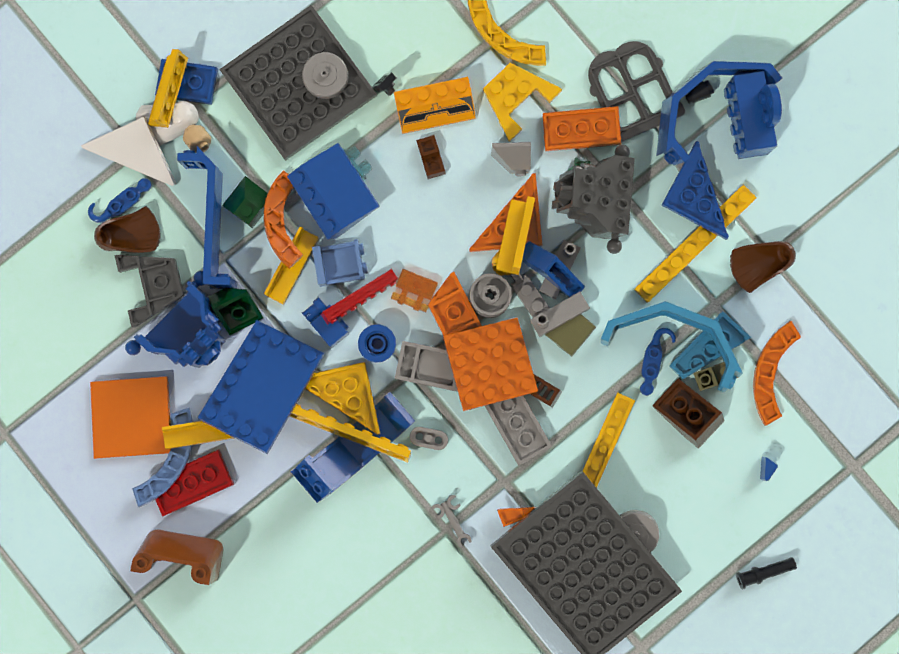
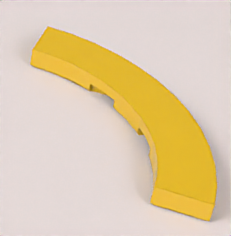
[467,0,546,66]

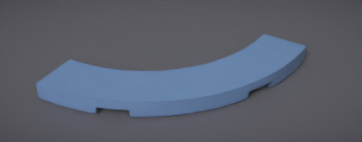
[132,408,193,507]

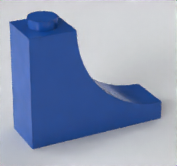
[522,241,585,298]

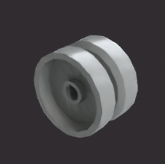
[469,273,512,318]

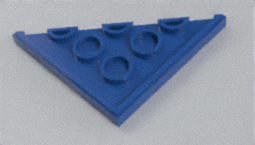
[661,141,729,240]

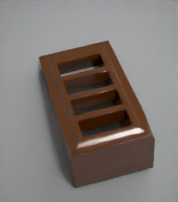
[530,374,562,408]

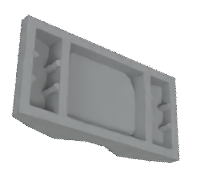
[395,341,458,392]

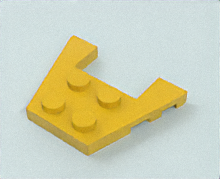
[483,63,562,142]

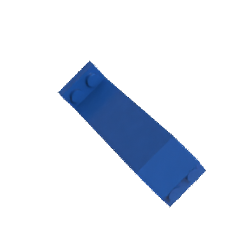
[177,146,237,289]

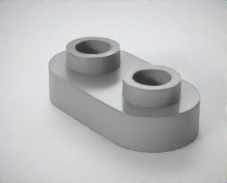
[410,427,448,450]

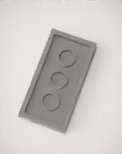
[485,396,552,466]

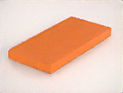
[543,106,621,152]

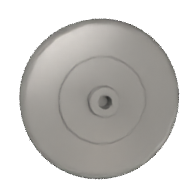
[302,52,348,99]
[620,510,659,553]

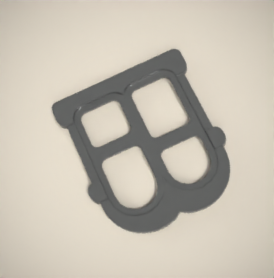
[588,41,685,142]

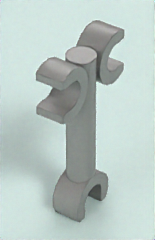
[431,495,472,548]

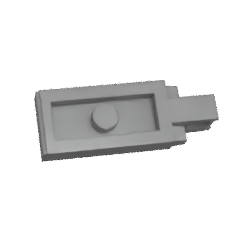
[510,273,550,318]

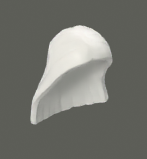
[136,101,199,146]

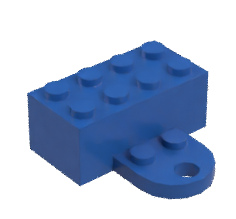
[724,71,782,159]

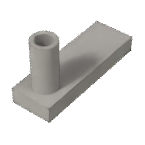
[539,240,581,300]
[530,292,590,337]

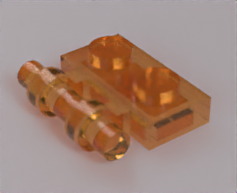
[391,269,438,313]

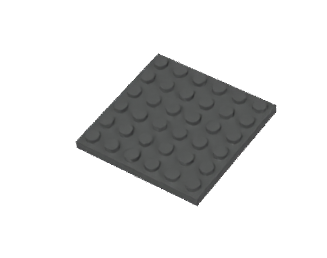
[219,5,377,161]

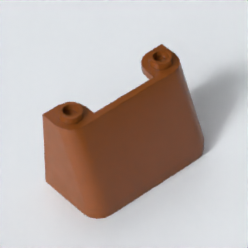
[130,530,224,585]

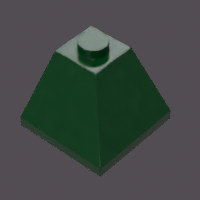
[222,176,268,228]
[209,288,264,335]

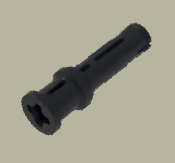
[736,557,797,590]

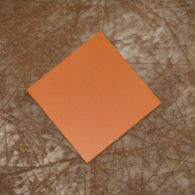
[90,376,171,459]

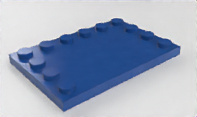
[198,320,324,454]

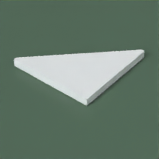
[81,117,176,186]

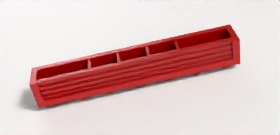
[321,269,398,325]

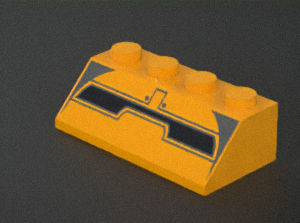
[394,77,476,134]

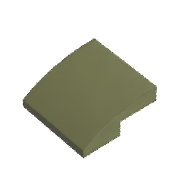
[545,315,596,357]

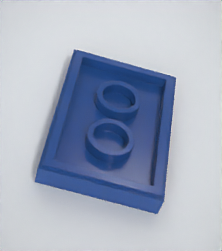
[155,59,218,105]

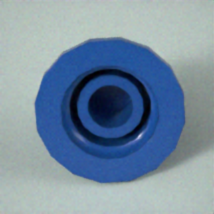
[358,324,396,363]

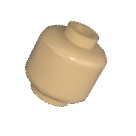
[183,125,211,153]

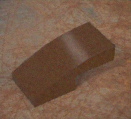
[416,135,446,179]

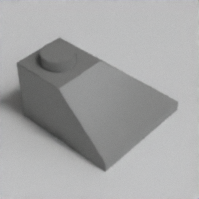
[491,142,531,176]

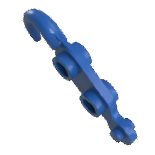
[88,178,152,223]
[640,328,676,396]

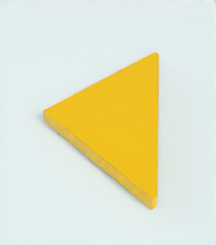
[305,362,380,435]

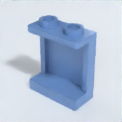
[312,239,368,287]

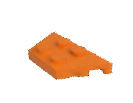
[428,271,482,336]

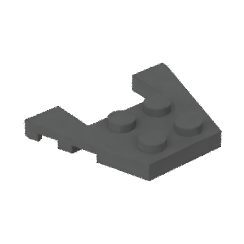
[114,255,185,328]

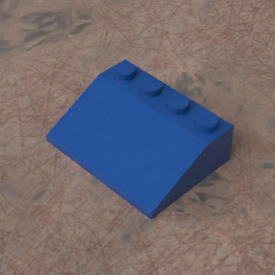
[287,143,380,240]

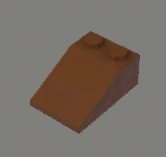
[652,378,725,449]

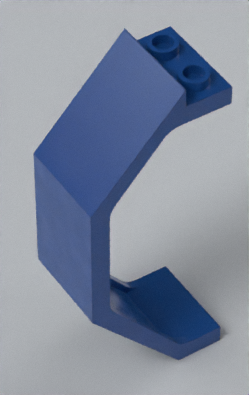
[656,61,782,166]
[290,392,415,503]

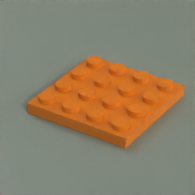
[443,317,538,412]

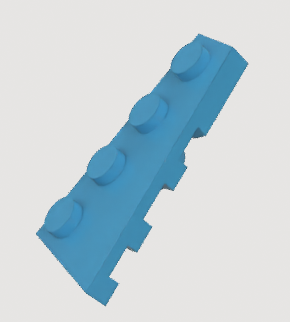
[669,311,751,380]

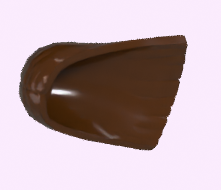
[94,206,160,253]
[730,241,796,293]

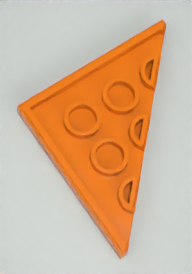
[469,173,542,252]

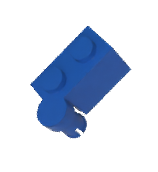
[302,297,349,348]

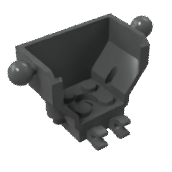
[551,145,635,254]

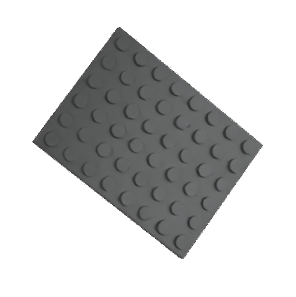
[490,471,682,654]

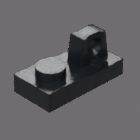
[372,72,397,96]

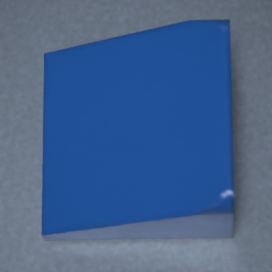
[760,457,778,481]

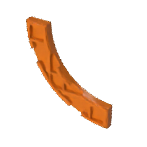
[264,170,303,269]

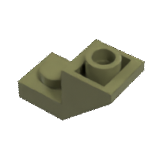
[693,362,739,391]

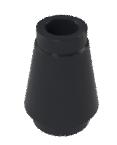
[685,80,714,104]

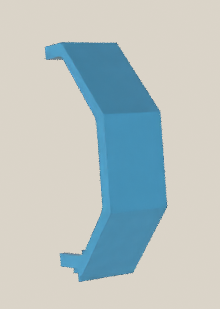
[601,301,743,392]

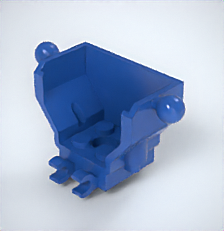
[125,270,226,368]

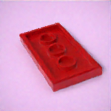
[155,449,234,517]

